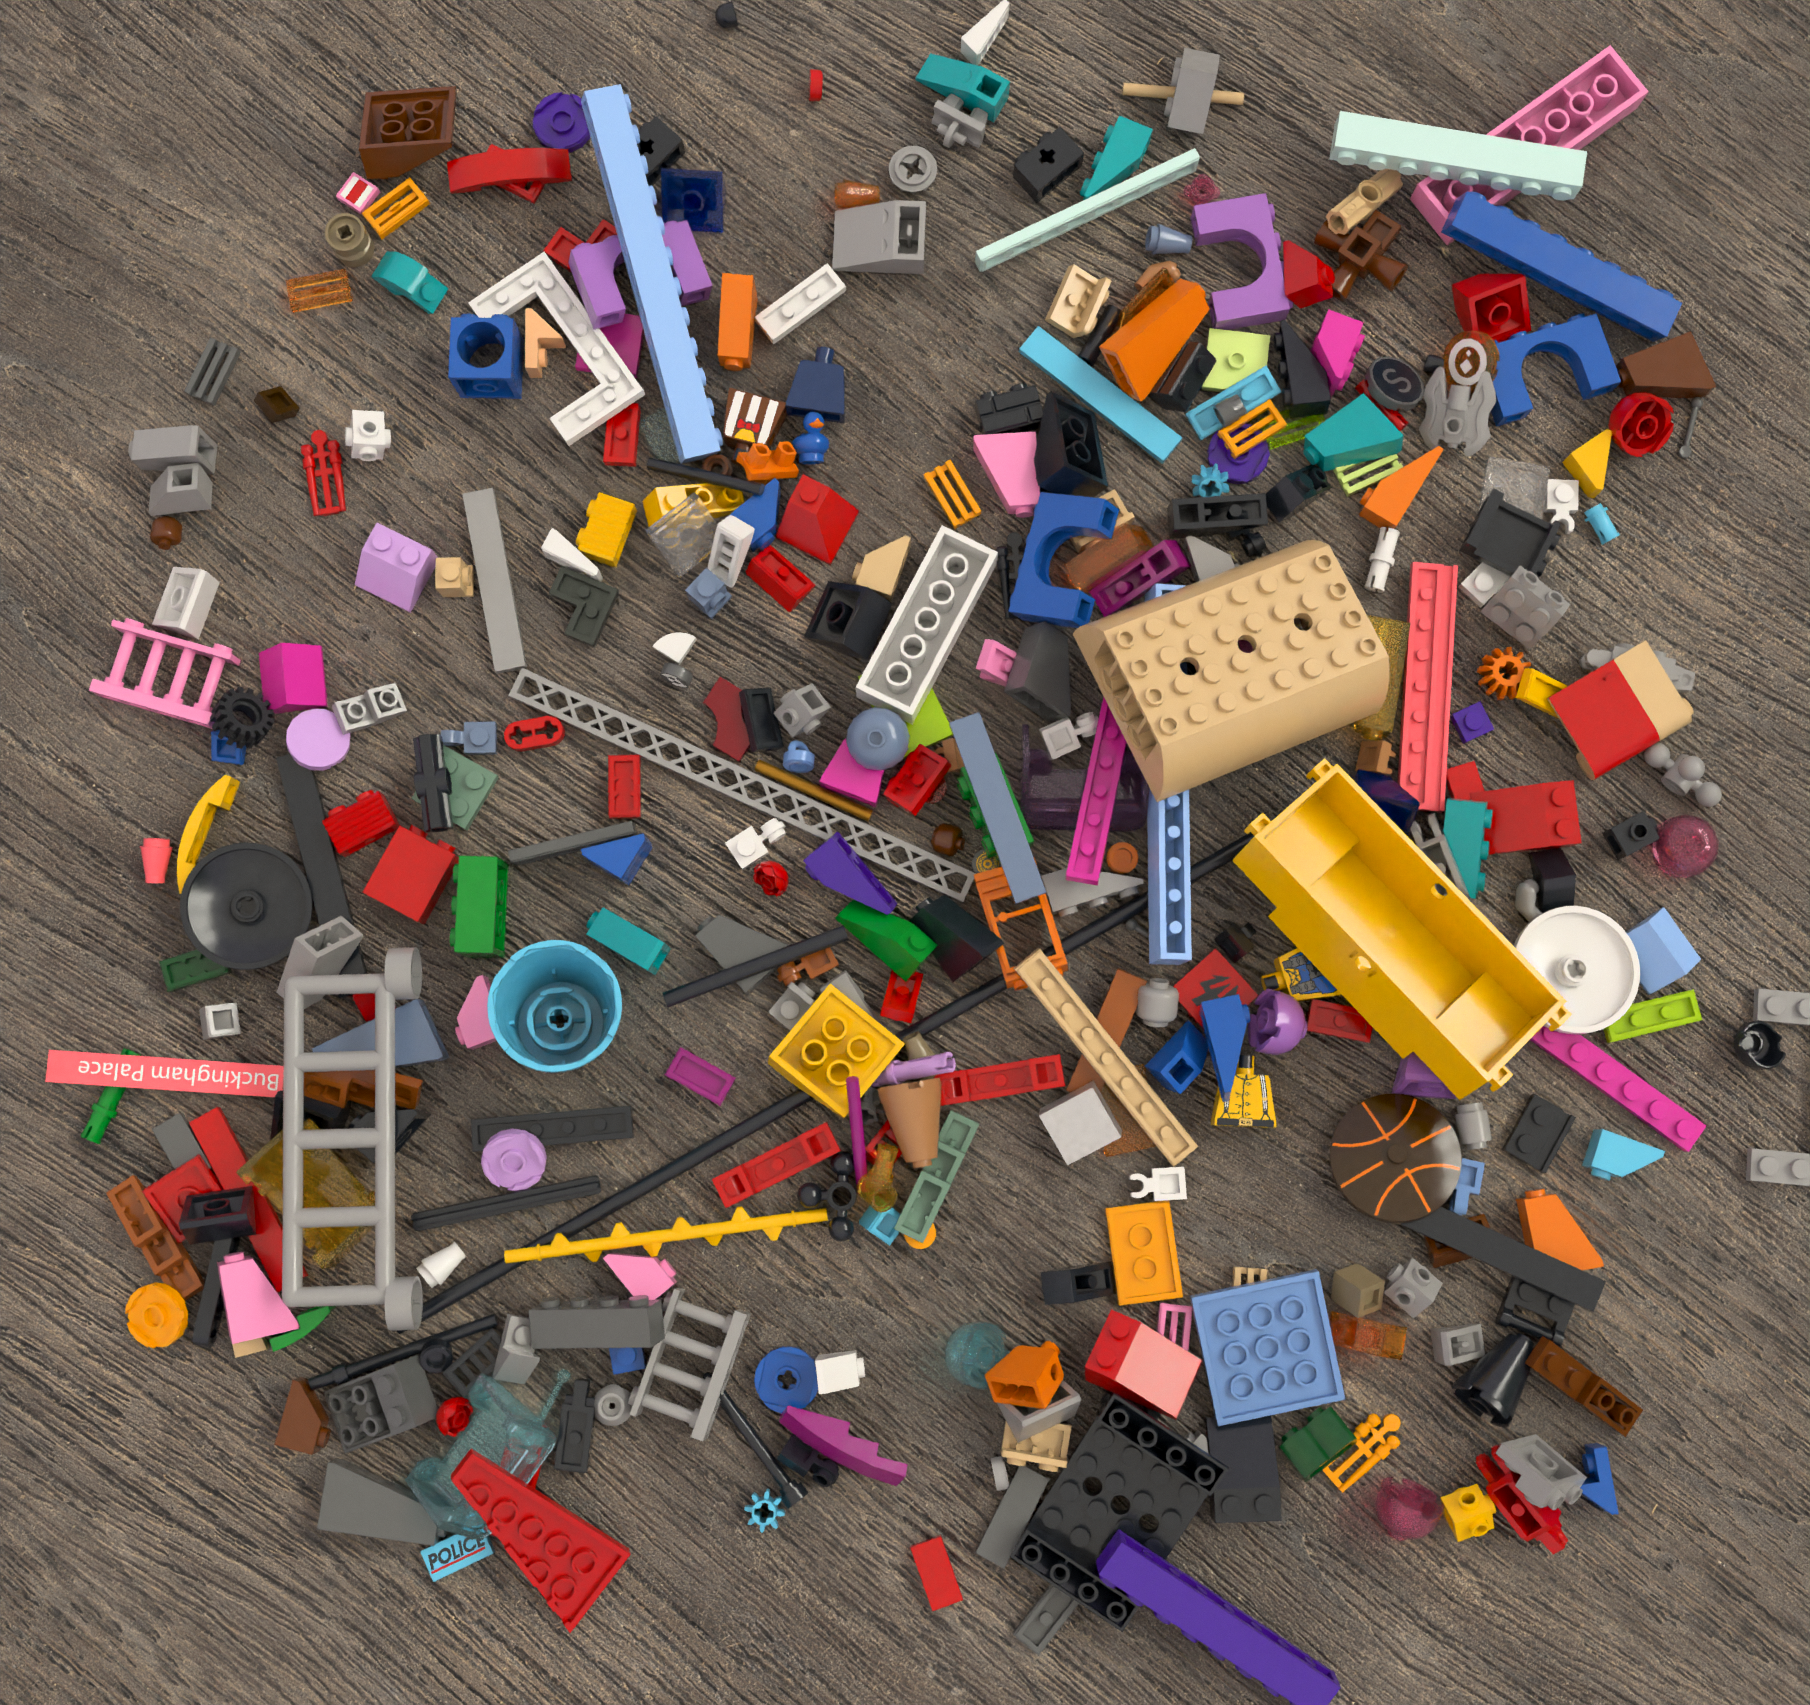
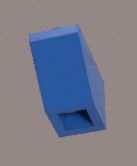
[1145,1021,1208,1094]

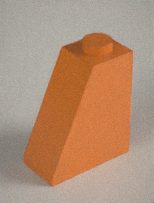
[717,273,758,371]
[1516,1189,1604,1270]

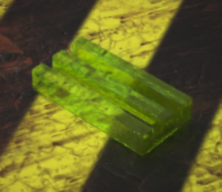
[1258,409,1326,450]

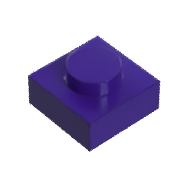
[1450,701,1494,744]

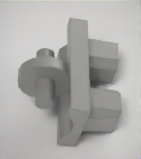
[931,93,988,148]

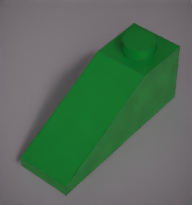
[835,899,938,982]

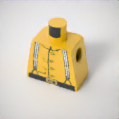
[1211,1055,1276,1128]

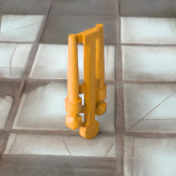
[1322,1413,1401,1493]

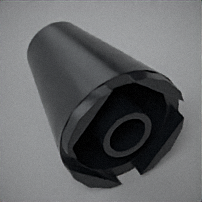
[1452,1333,1534,1428]

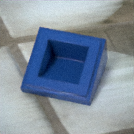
[211,730,246,765]

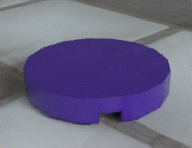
[532,92,590,153]
[1207,423,1270,484]

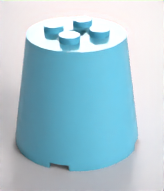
[487,940,622,1073]

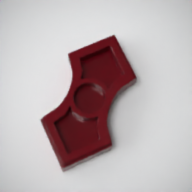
[703,677,750,763]

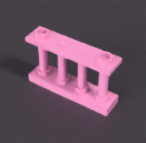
[89,618,241,729]

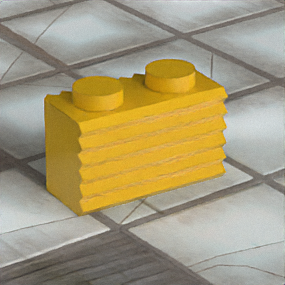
[576,492,637,568]

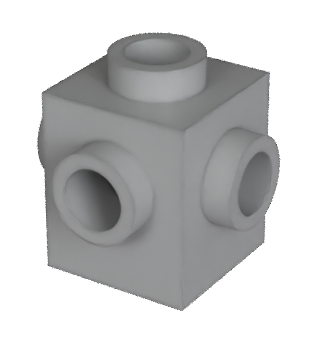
[774,683,831,738]
[1384,1257,1443,1318]

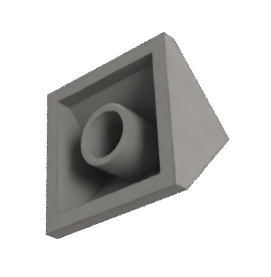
[997,1380,1081,1443]

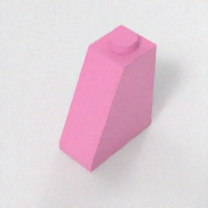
[973,432,1040,518]
[217,1252,299,1344]

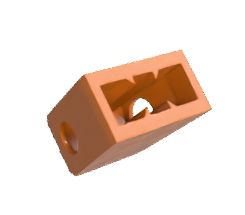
[985,1341,1064,1409]

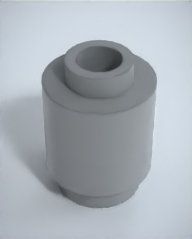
[1455,1102,1492,1150]

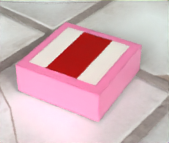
[336,172,380,216]

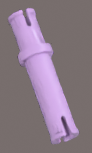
[871,1052,956,1088]

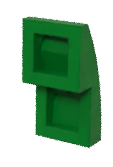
[269,1306,336,1352]

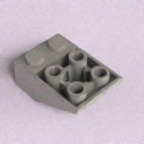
[832,200,926,274]

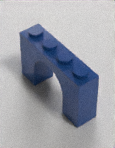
[1472,313,1621,427]
[1008,492,1119,628]

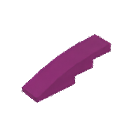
[779,1406,908,1486]

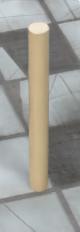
[1122,83,1244,105]

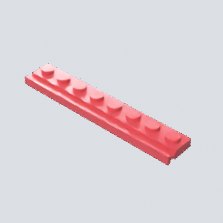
[1396,562,1458,813]

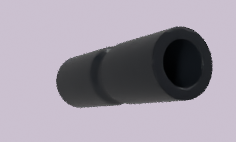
[1078,305,1123,367]

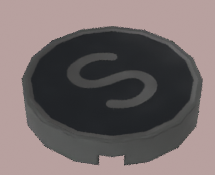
[1364,356,1424,412]

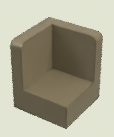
[1331,1263,1385,1318]

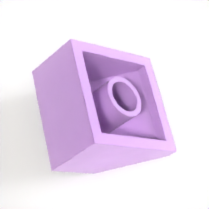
[355,523,438,613]

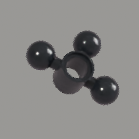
[797,1151,857,1242]

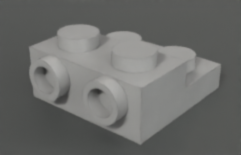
[1481,565,1570,650]
[1496,1434,1587,1510]

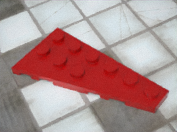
[451,1448,631,1633]

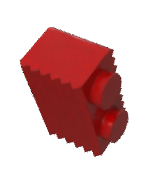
[322,790,400,857]

